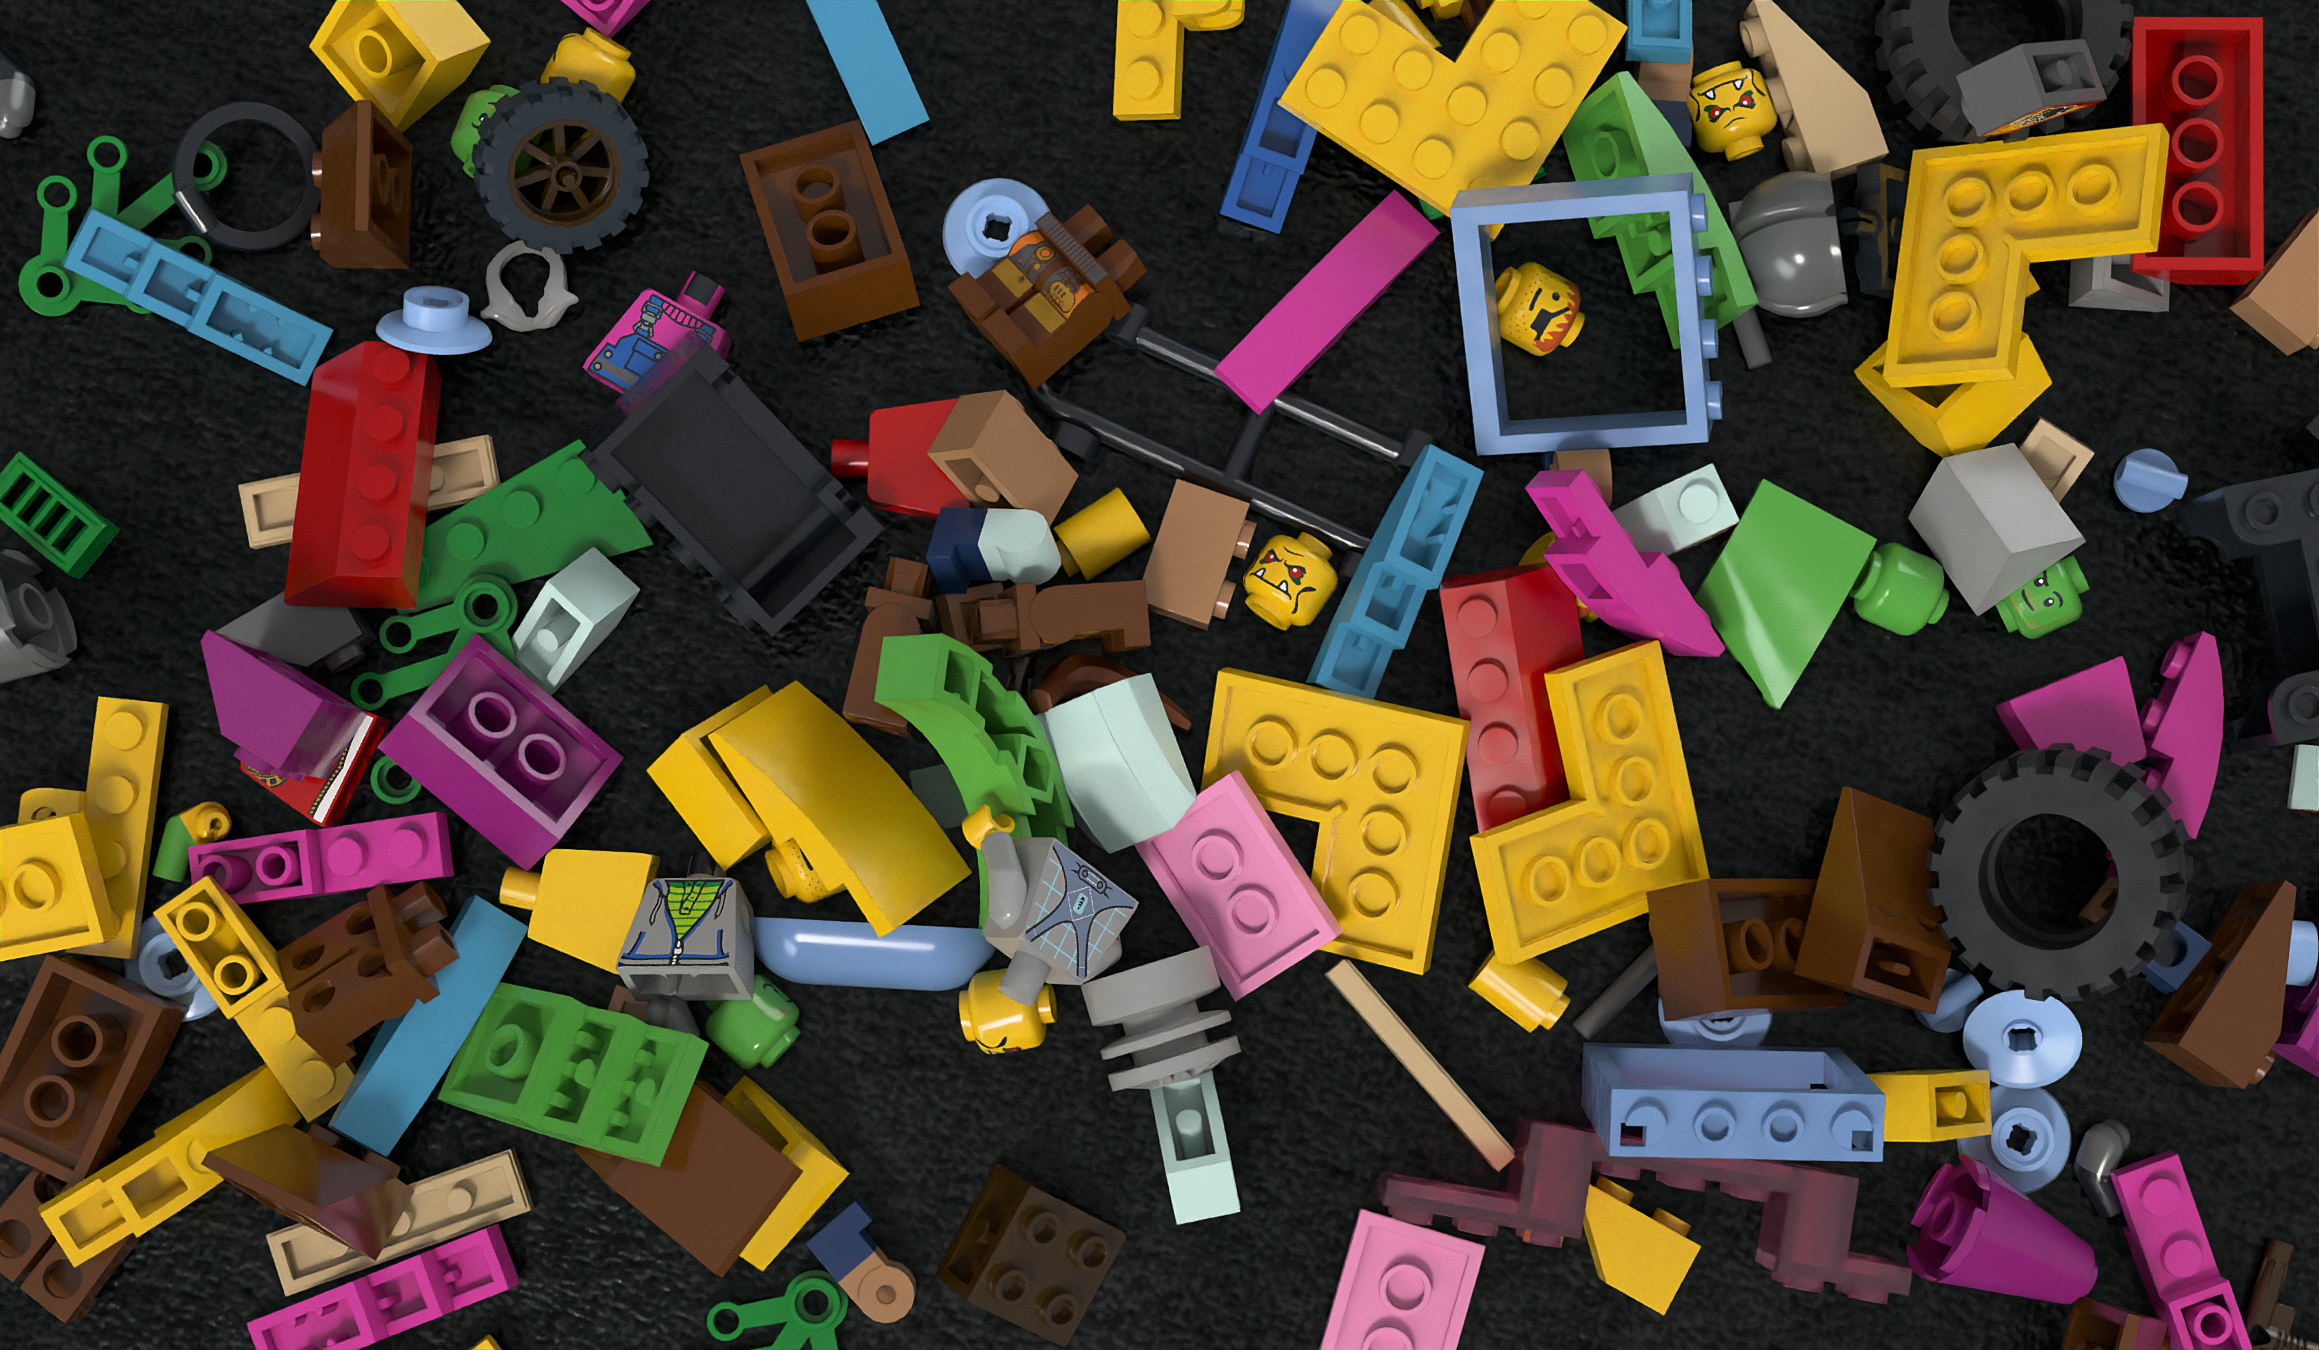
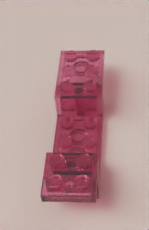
[1376,1116,1913,1304]

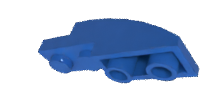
[1218,0,1342,234]

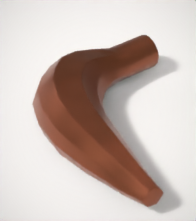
[1028,654,1193,733]

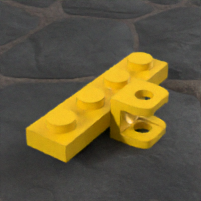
[1113,0,1245,121]
[18,696,169,959]

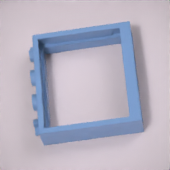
[1450,172,1723,456]
[1581,1042,1885,1162]

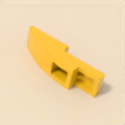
[153,875,357,1123]
[38,1063,303,1268]

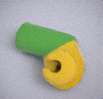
[152,802,232,882]

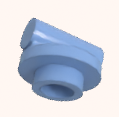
[2114,449,2188,513]
[1914,968,1984,1033]

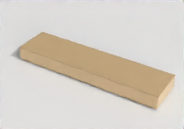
[238,435,501,549]
[1324,959,1516,1172]
[266,1148,535,1296]

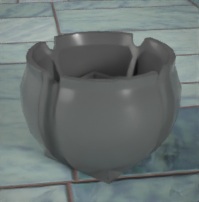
[1729,170,1848,318]

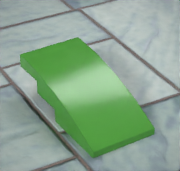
[1561,71,1759,349]
[437,982,709,1167]

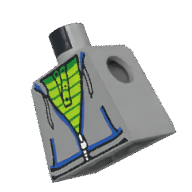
[616,852,754,1001]

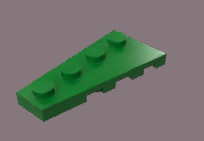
[396,439,656,615]

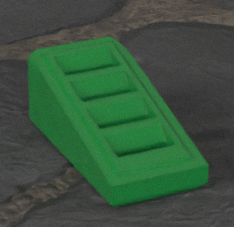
[0,451,120,579]

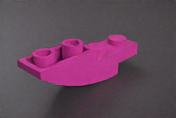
[1525,469,1725,657]
[2105,631,2224,878]
[188,812,454,906]
[2110,1150,2253,1350]

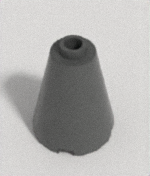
[0,549,77,684]

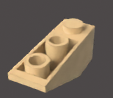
[1740,0,1889,181]

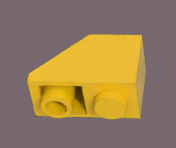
[1573,1175,1701,1315]

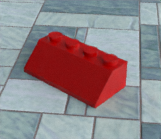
[2130,17,2264,285]
[284,341,442,609]
[1439,562,1585,833]

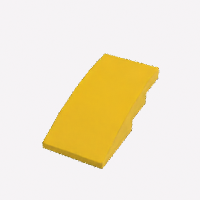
[708,680,972,938]

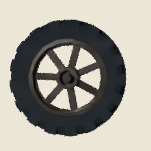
[472,76,649,254]

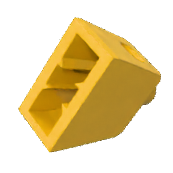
[499,849,661,974]

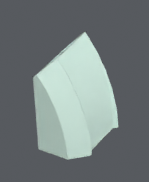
[1034,673,1196,854]

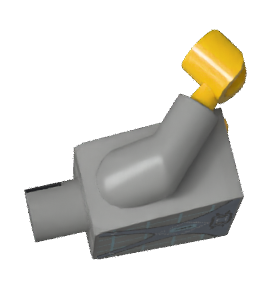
[962,804,1139,1006]

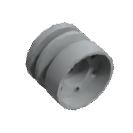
[1080,945,1241,1091]

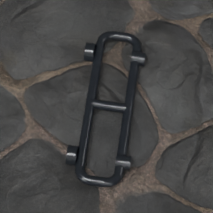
[1024,299,1474,585]

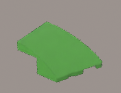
[1693,479,1877,710]

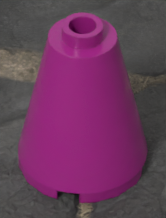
[1907,1155,2098,1304]

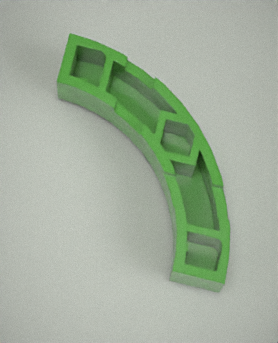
[874,633,1075,936]

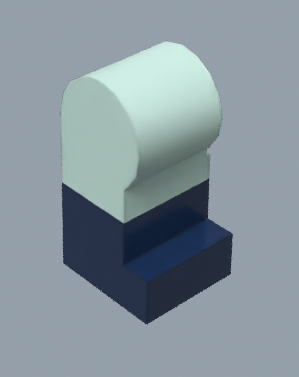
[926,507,1061,594]

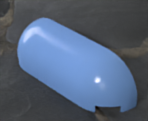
[749,917,997,991]

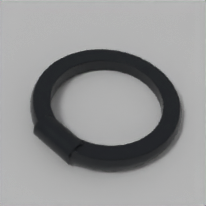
[171,100,321,252]

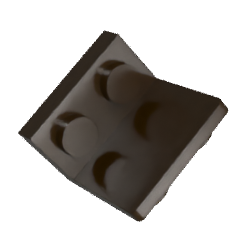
[935,1162,1126,1346]

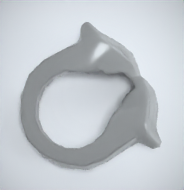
[481,240,579,332]

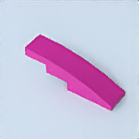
[1213,190,1440,415]
[246,1223,521,1350]

